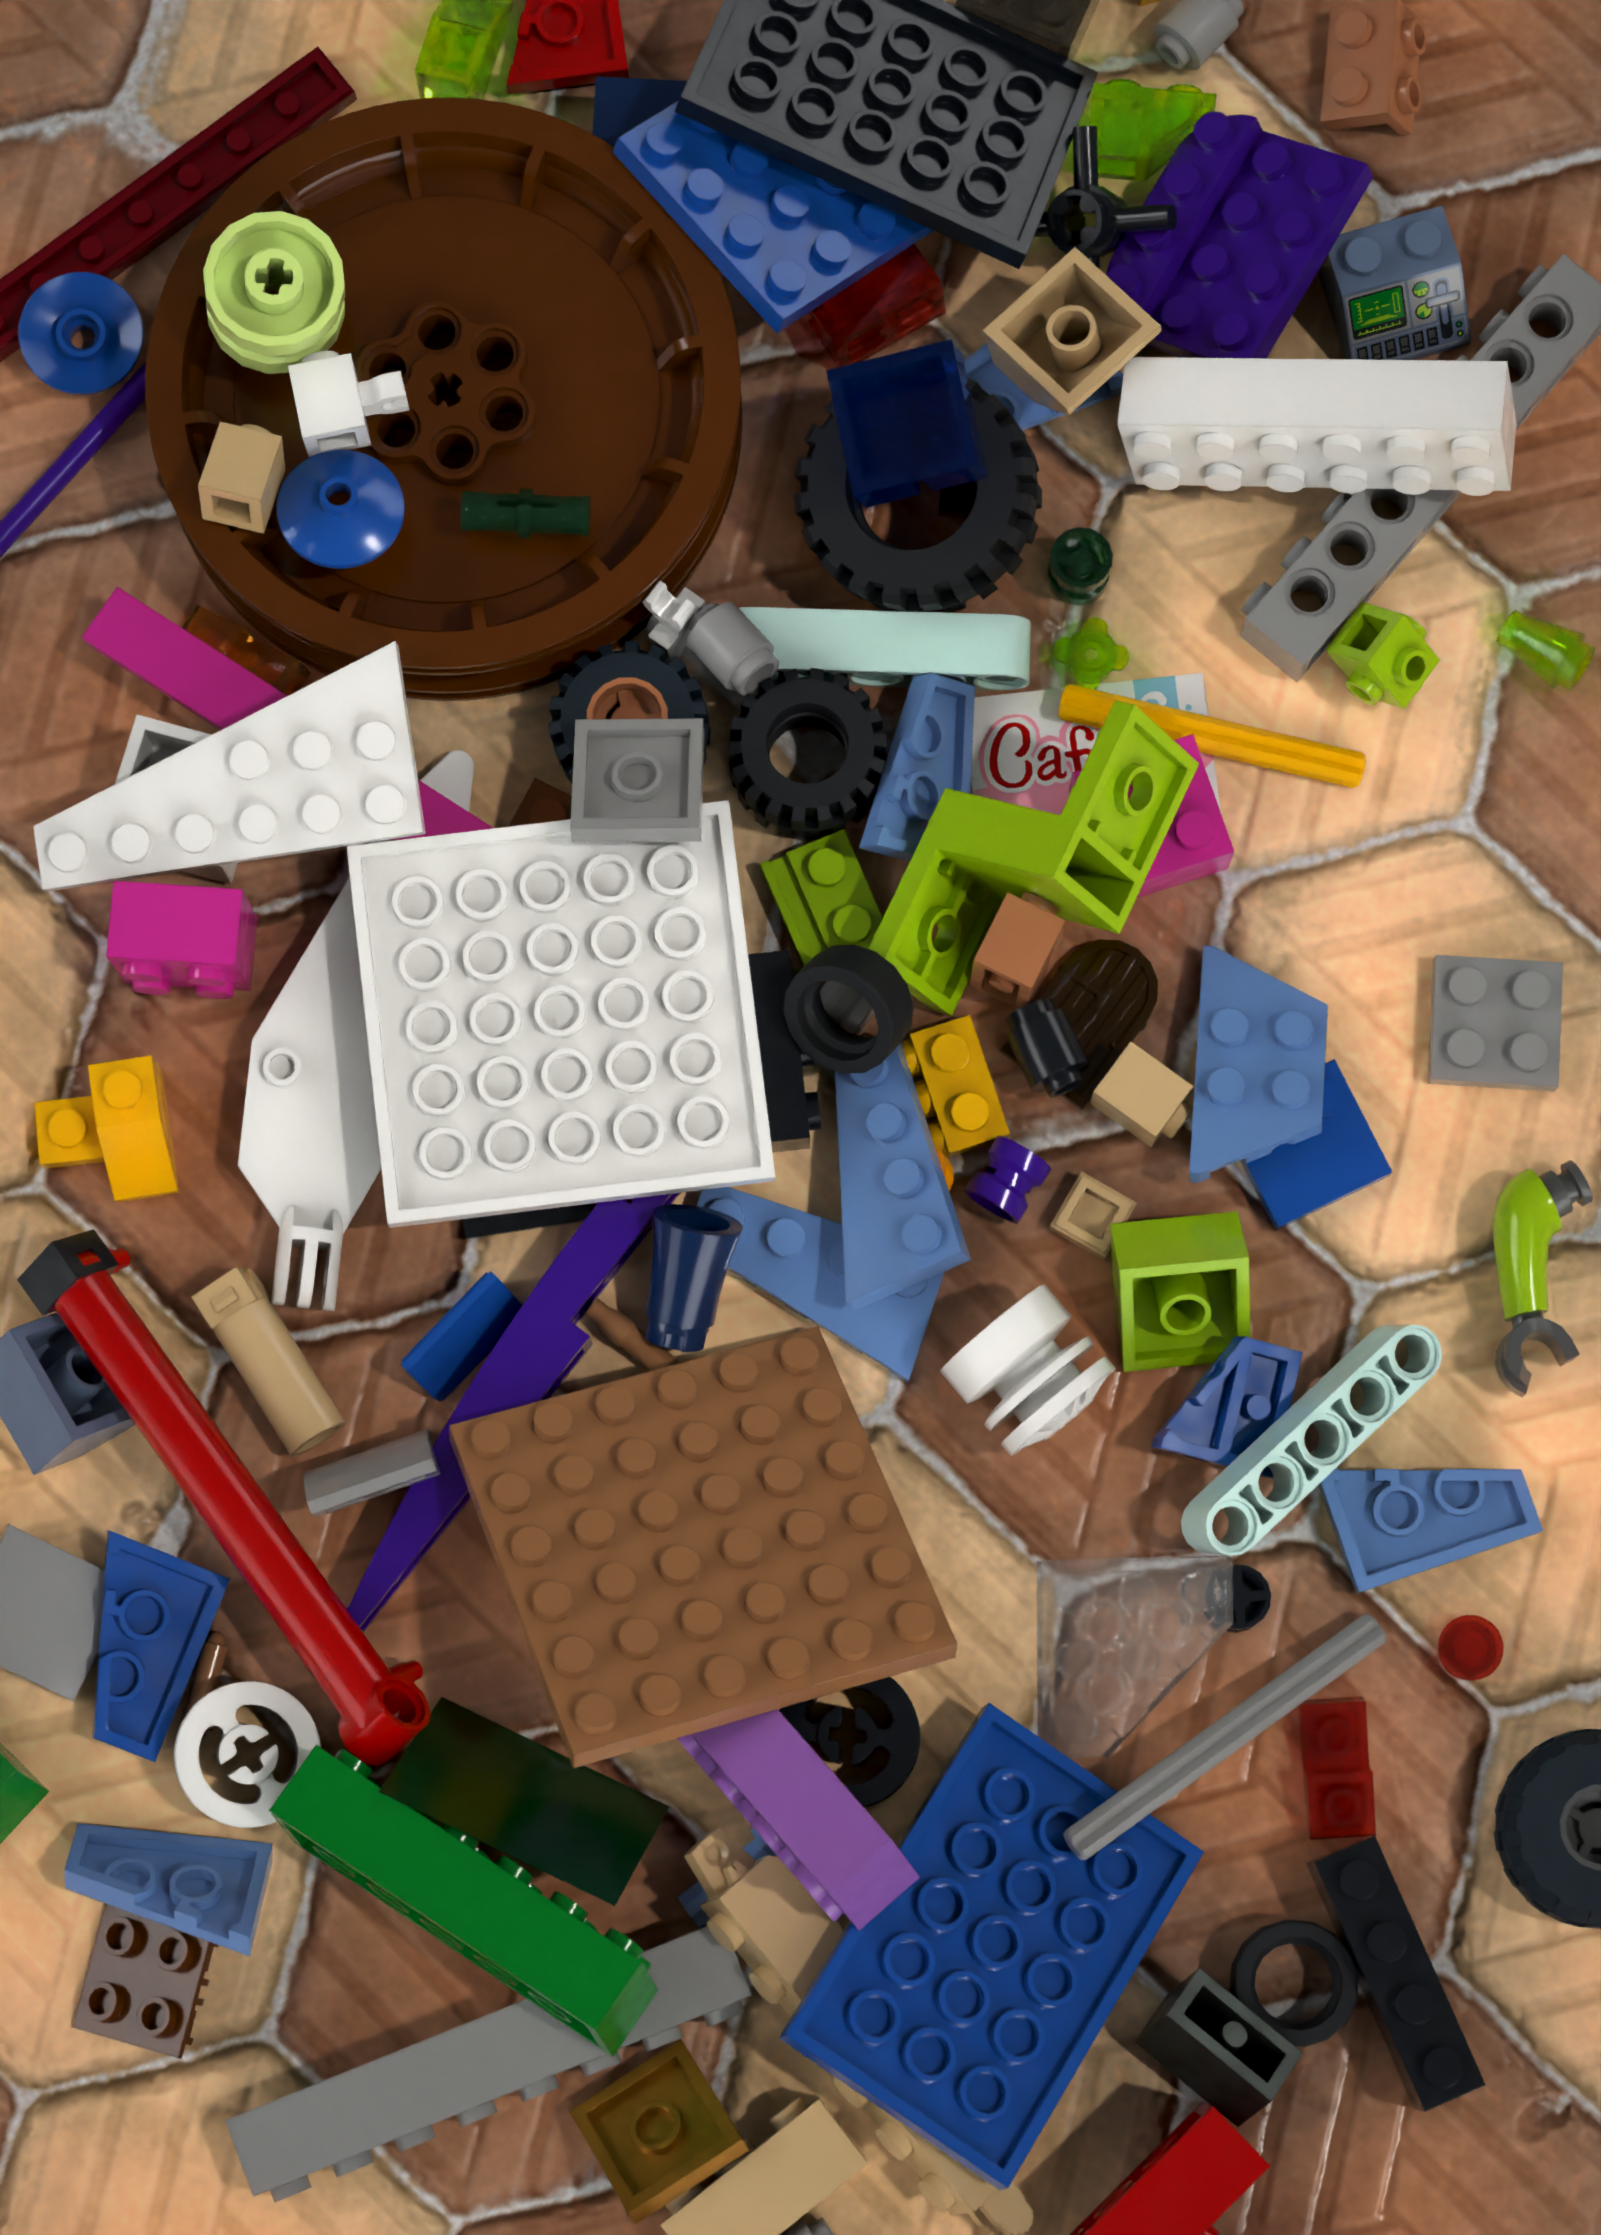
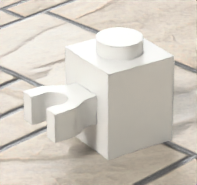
[288,351,409,457]

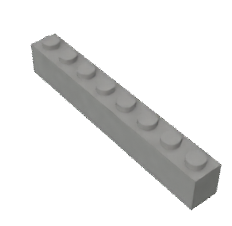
[225,1926,753,2203]

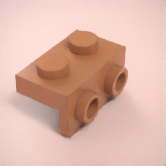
[1320,0,1426,136]

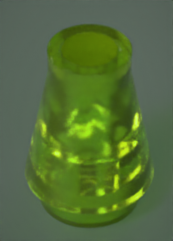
[1496,610,1595,691]

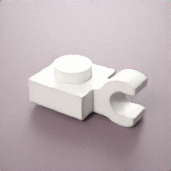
[643,580,706,661]

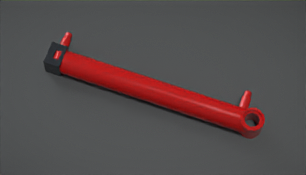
[17,1229,431,1766]

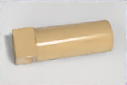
[191,1267,346,1457]

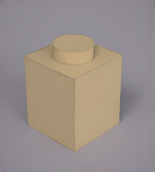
[198,422,285,534]
[1090,1041,1193,1147]

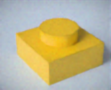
[34,1096,104,1169]

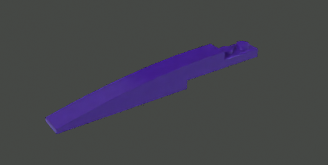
[347,1193,681,1633]

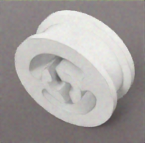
[174,1681,321,1828]

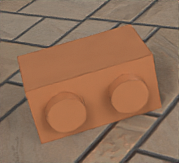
[969,892,1066,1009]

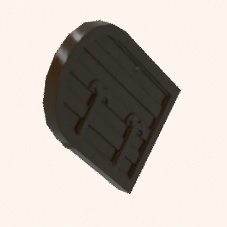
[1000,939,1158,1110]

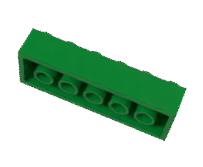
[269,1745,659,2057]

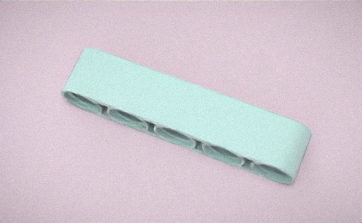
[739,607,1031,690]
[1181,1325,1442,1556]

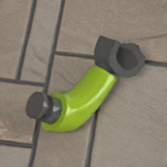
[1493,1160,1593,1397]

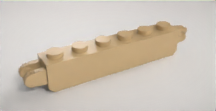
[684,1828,1035,2235]

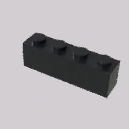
[1306,1836,1486,2112]

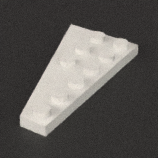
[33,641,426,892]

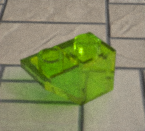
[415,0,513,100]
[1088,79,1217,182]

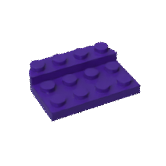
[1105,112,1373,358]

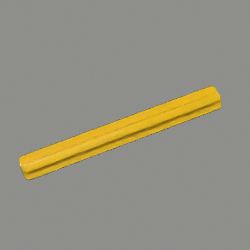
[1058,684,1366,788]

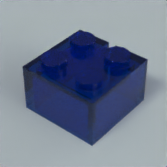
[826,339,989,508]

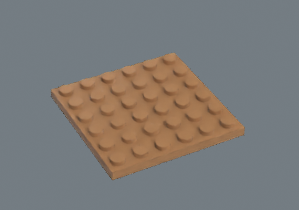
[449,1326,958,1768]

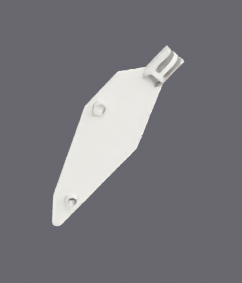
[237,750,474,1311]

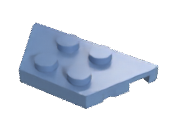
[1189,945,1328,1183]

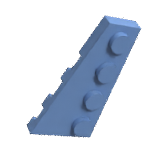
[835,1043,971,1310]
[696,1187,945,1383]

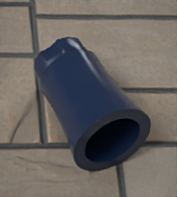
[645,1204,743,1352]

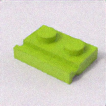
[760,829,883,967]

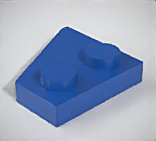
[1151,1336,1303,1478]

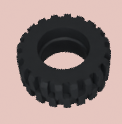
[794,366,1042,613]

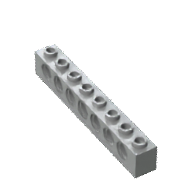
[1240,254,1601,682]

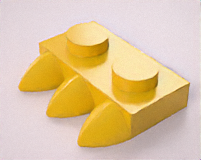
[901,1015,1010,1158]

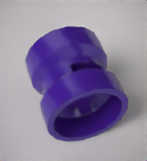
[964,1136,1051,1224]

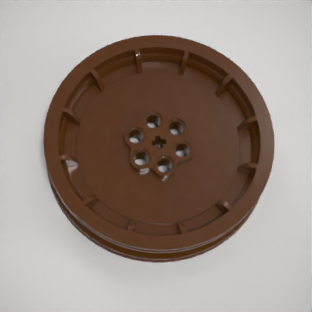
[145,97,743,701]

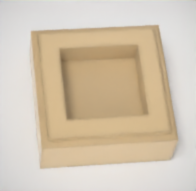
[1049,1171,1137,1261]

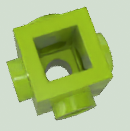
[1325,602,1440,709]

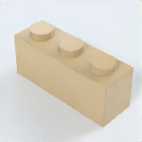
[660,2096,868,2235]

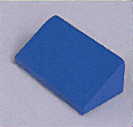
[401,1271,522,1402]

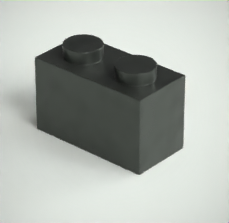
[1135,1968,1303,2127]

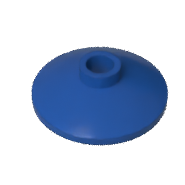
[18,272,144,395]
[276,450,405,569]

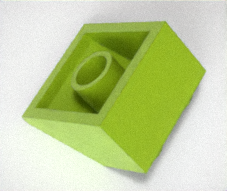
[1110,1211,1251,1372]

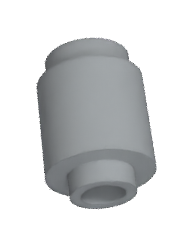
[1154,0,1244,70]
[687,602,779,696]

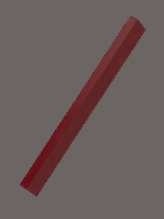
[0,46,357,363]

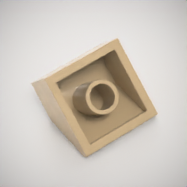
[983,247,1162,415]

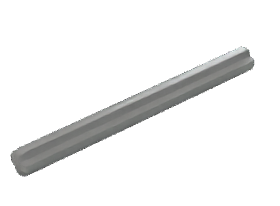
[1063,1614,1386,1860]

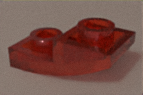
[1298,1697,1376,1840]

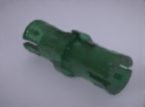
[461,488,591,539]

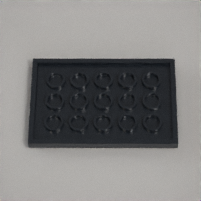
[674,0,1098,269]

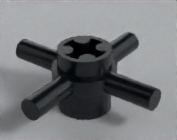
[1034,126,1177,269]

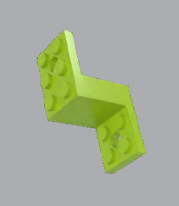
[868,700,1199,1016]

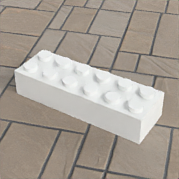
[1117,357,1517,496]

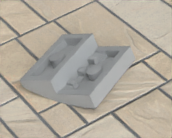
[303,1429,441,1517]
[0,1524,104,1701]

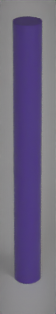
[0,361,146,558]

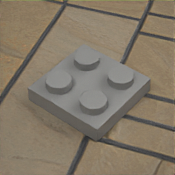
[570,718,705,842]
[1428,955,1563,1092]

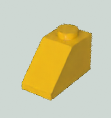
[88,1055,179,1203]

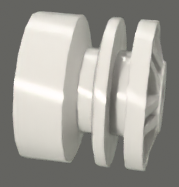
[940,1284,1116,1456]

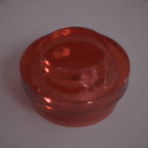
[1437,1615,1504,1681]

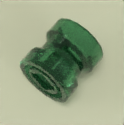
[1047,527,1113,605]

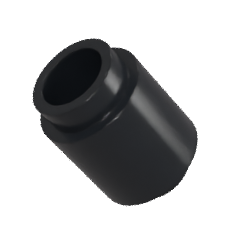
[1005,998,1090,1098]

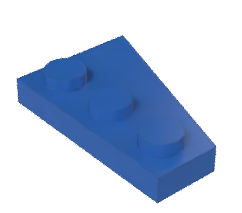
[92,1530,230,1762]

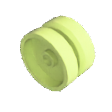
[203,211,345,374]

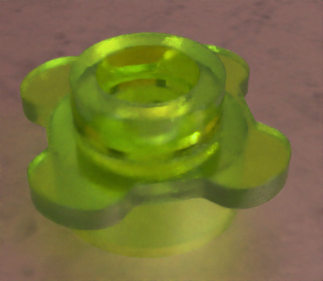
[1054,617,1129,690]

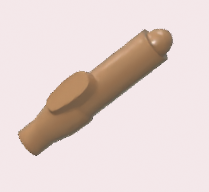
[585,1298,682,1371]
[180,1632,228,1749]

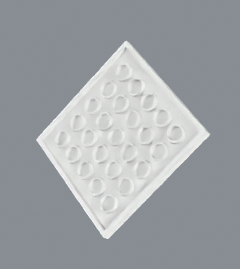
[347,800,776,1228]

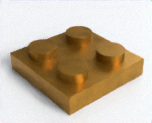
[569,2039,749,2224]

